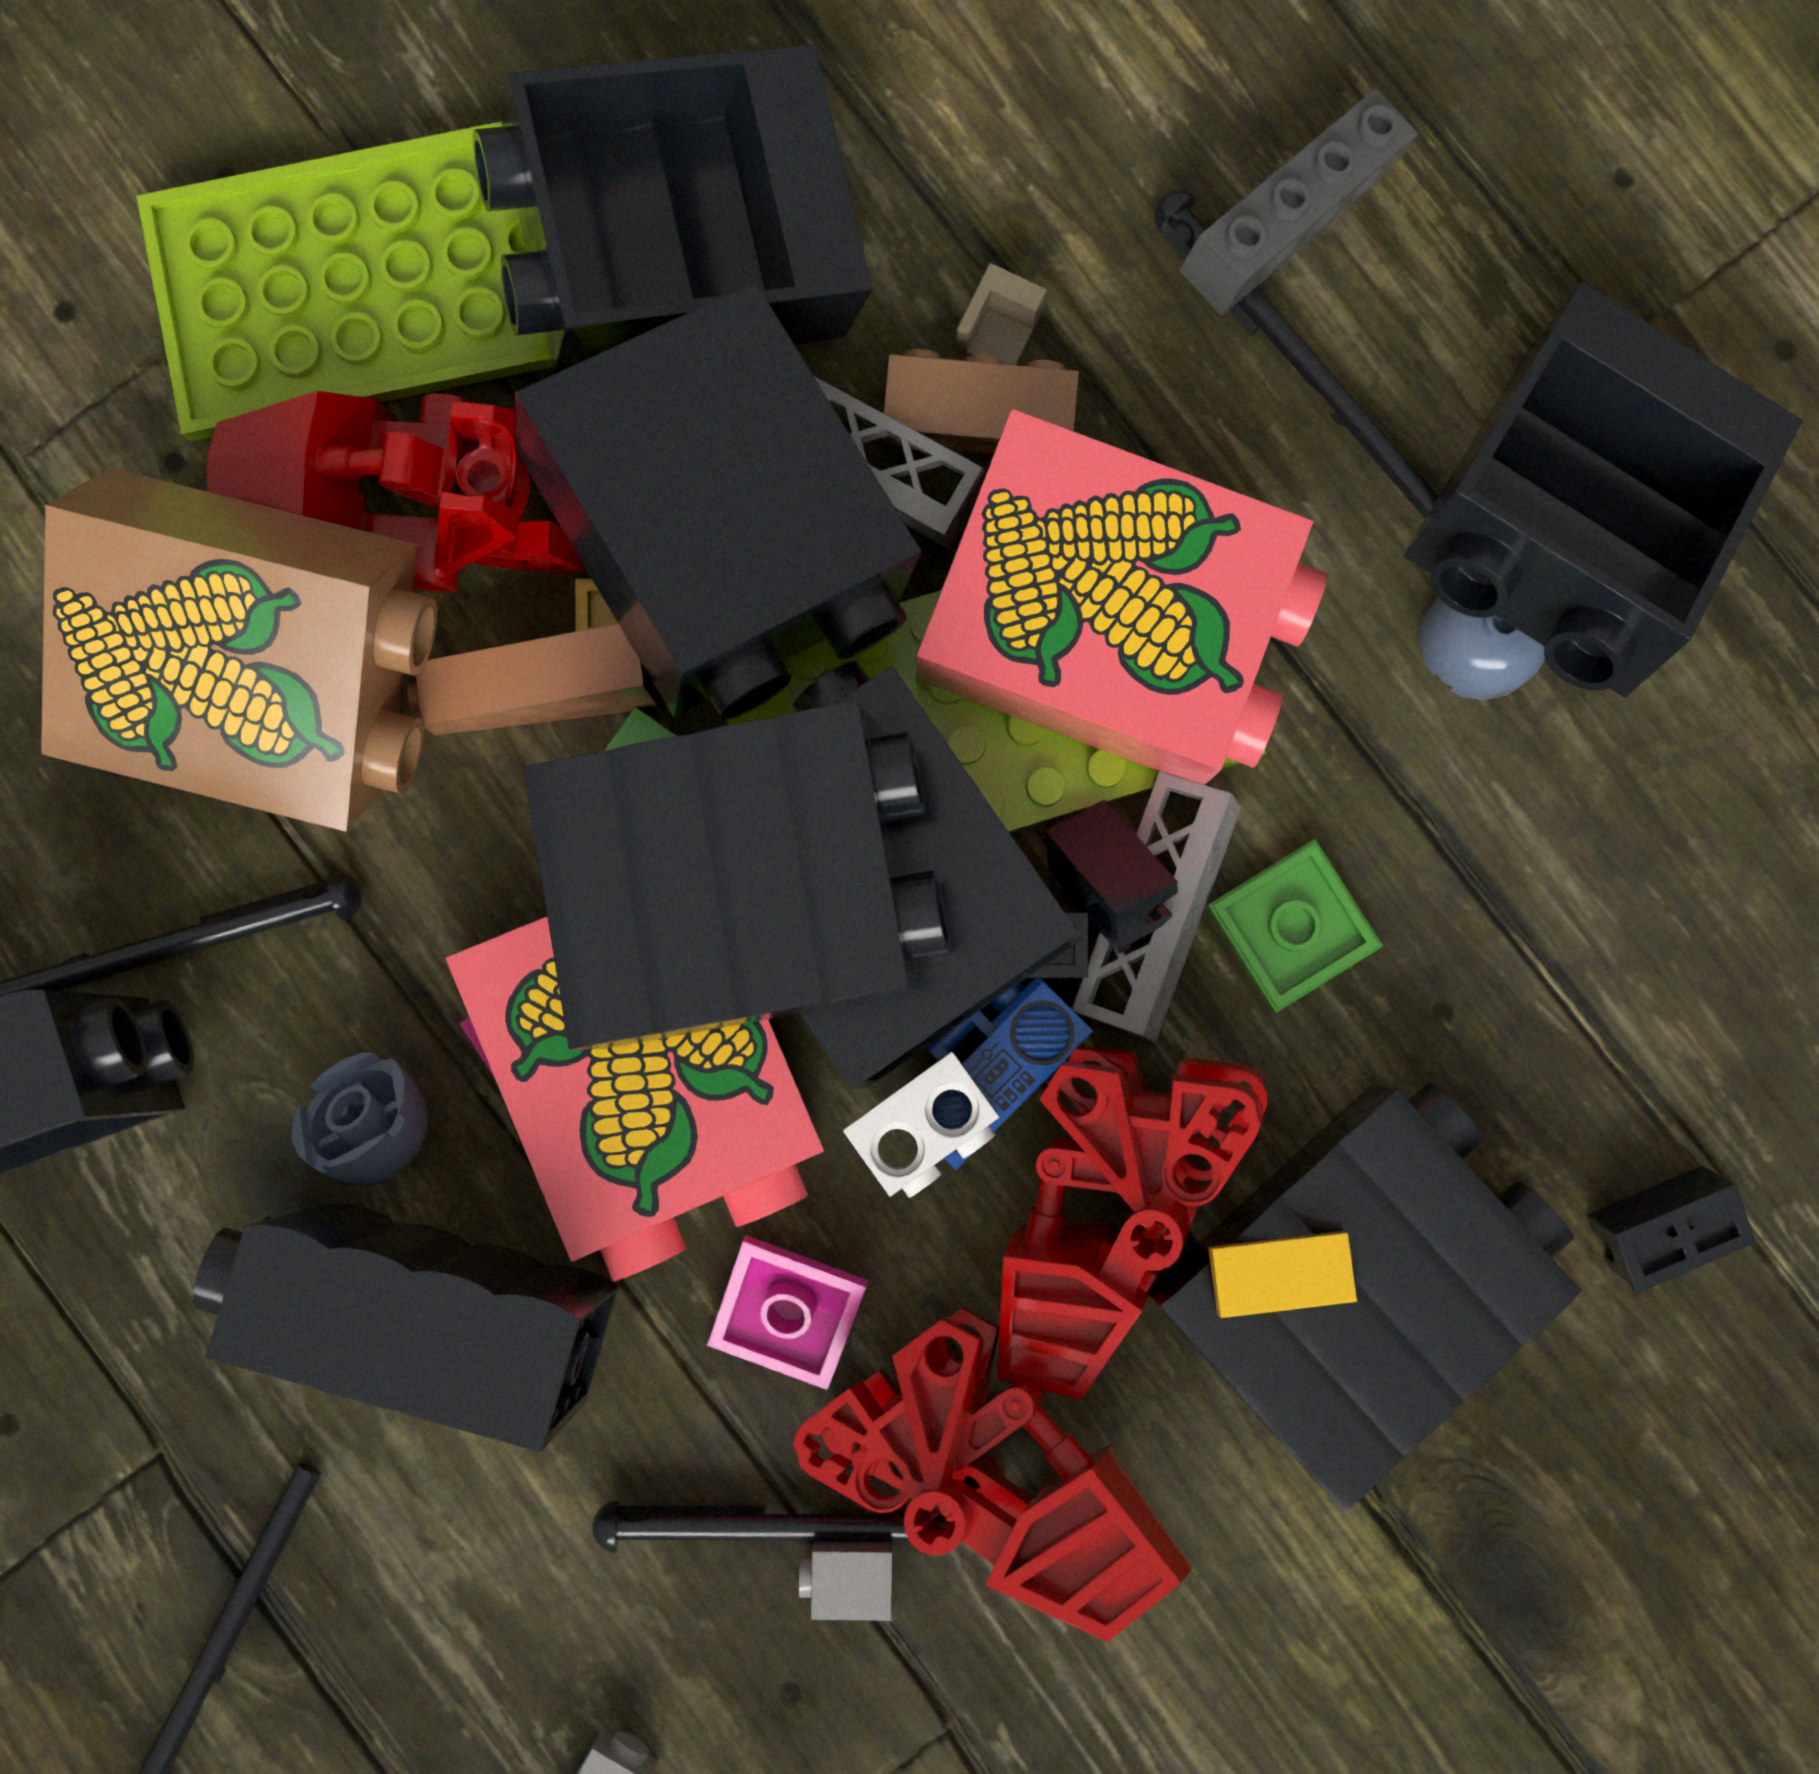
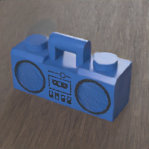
[925,978,1093,1170]

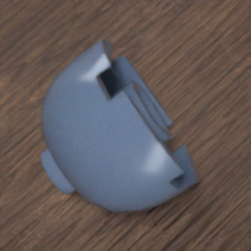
[1419,596,1545,700]
[291,1052,429,1186]

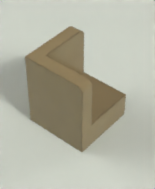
[955,263,1047,365]

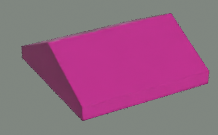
[707,1235,868,1390]

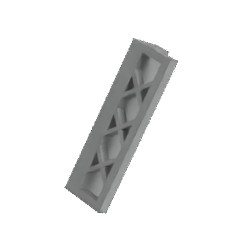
[814,376,984,550]
[1072,771,1241,1043]

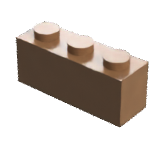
[883,349,1079,457]

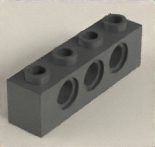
[1179,88,1418,316]

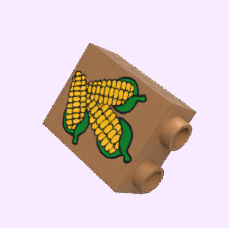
[41,467,438,832]

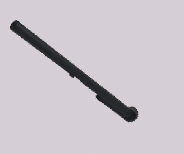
[1154,190,1439,518]
[0,872,362,996]
[139,1462,322,1774]
[592,1500,952,1553]

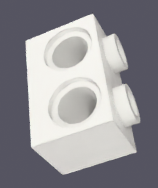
[843,1052,999,1198]

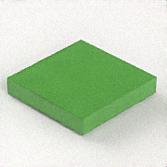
[1205,839,1383,1013]

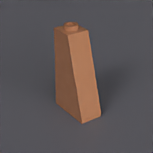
[408,624,659,735]

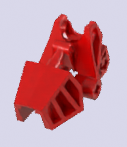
[207,390,585,593]
[997,1046,1269,1400]
[793,1307,1192,1642]

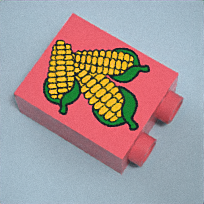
[916,409,1328,785]
[445,917,824,1281]

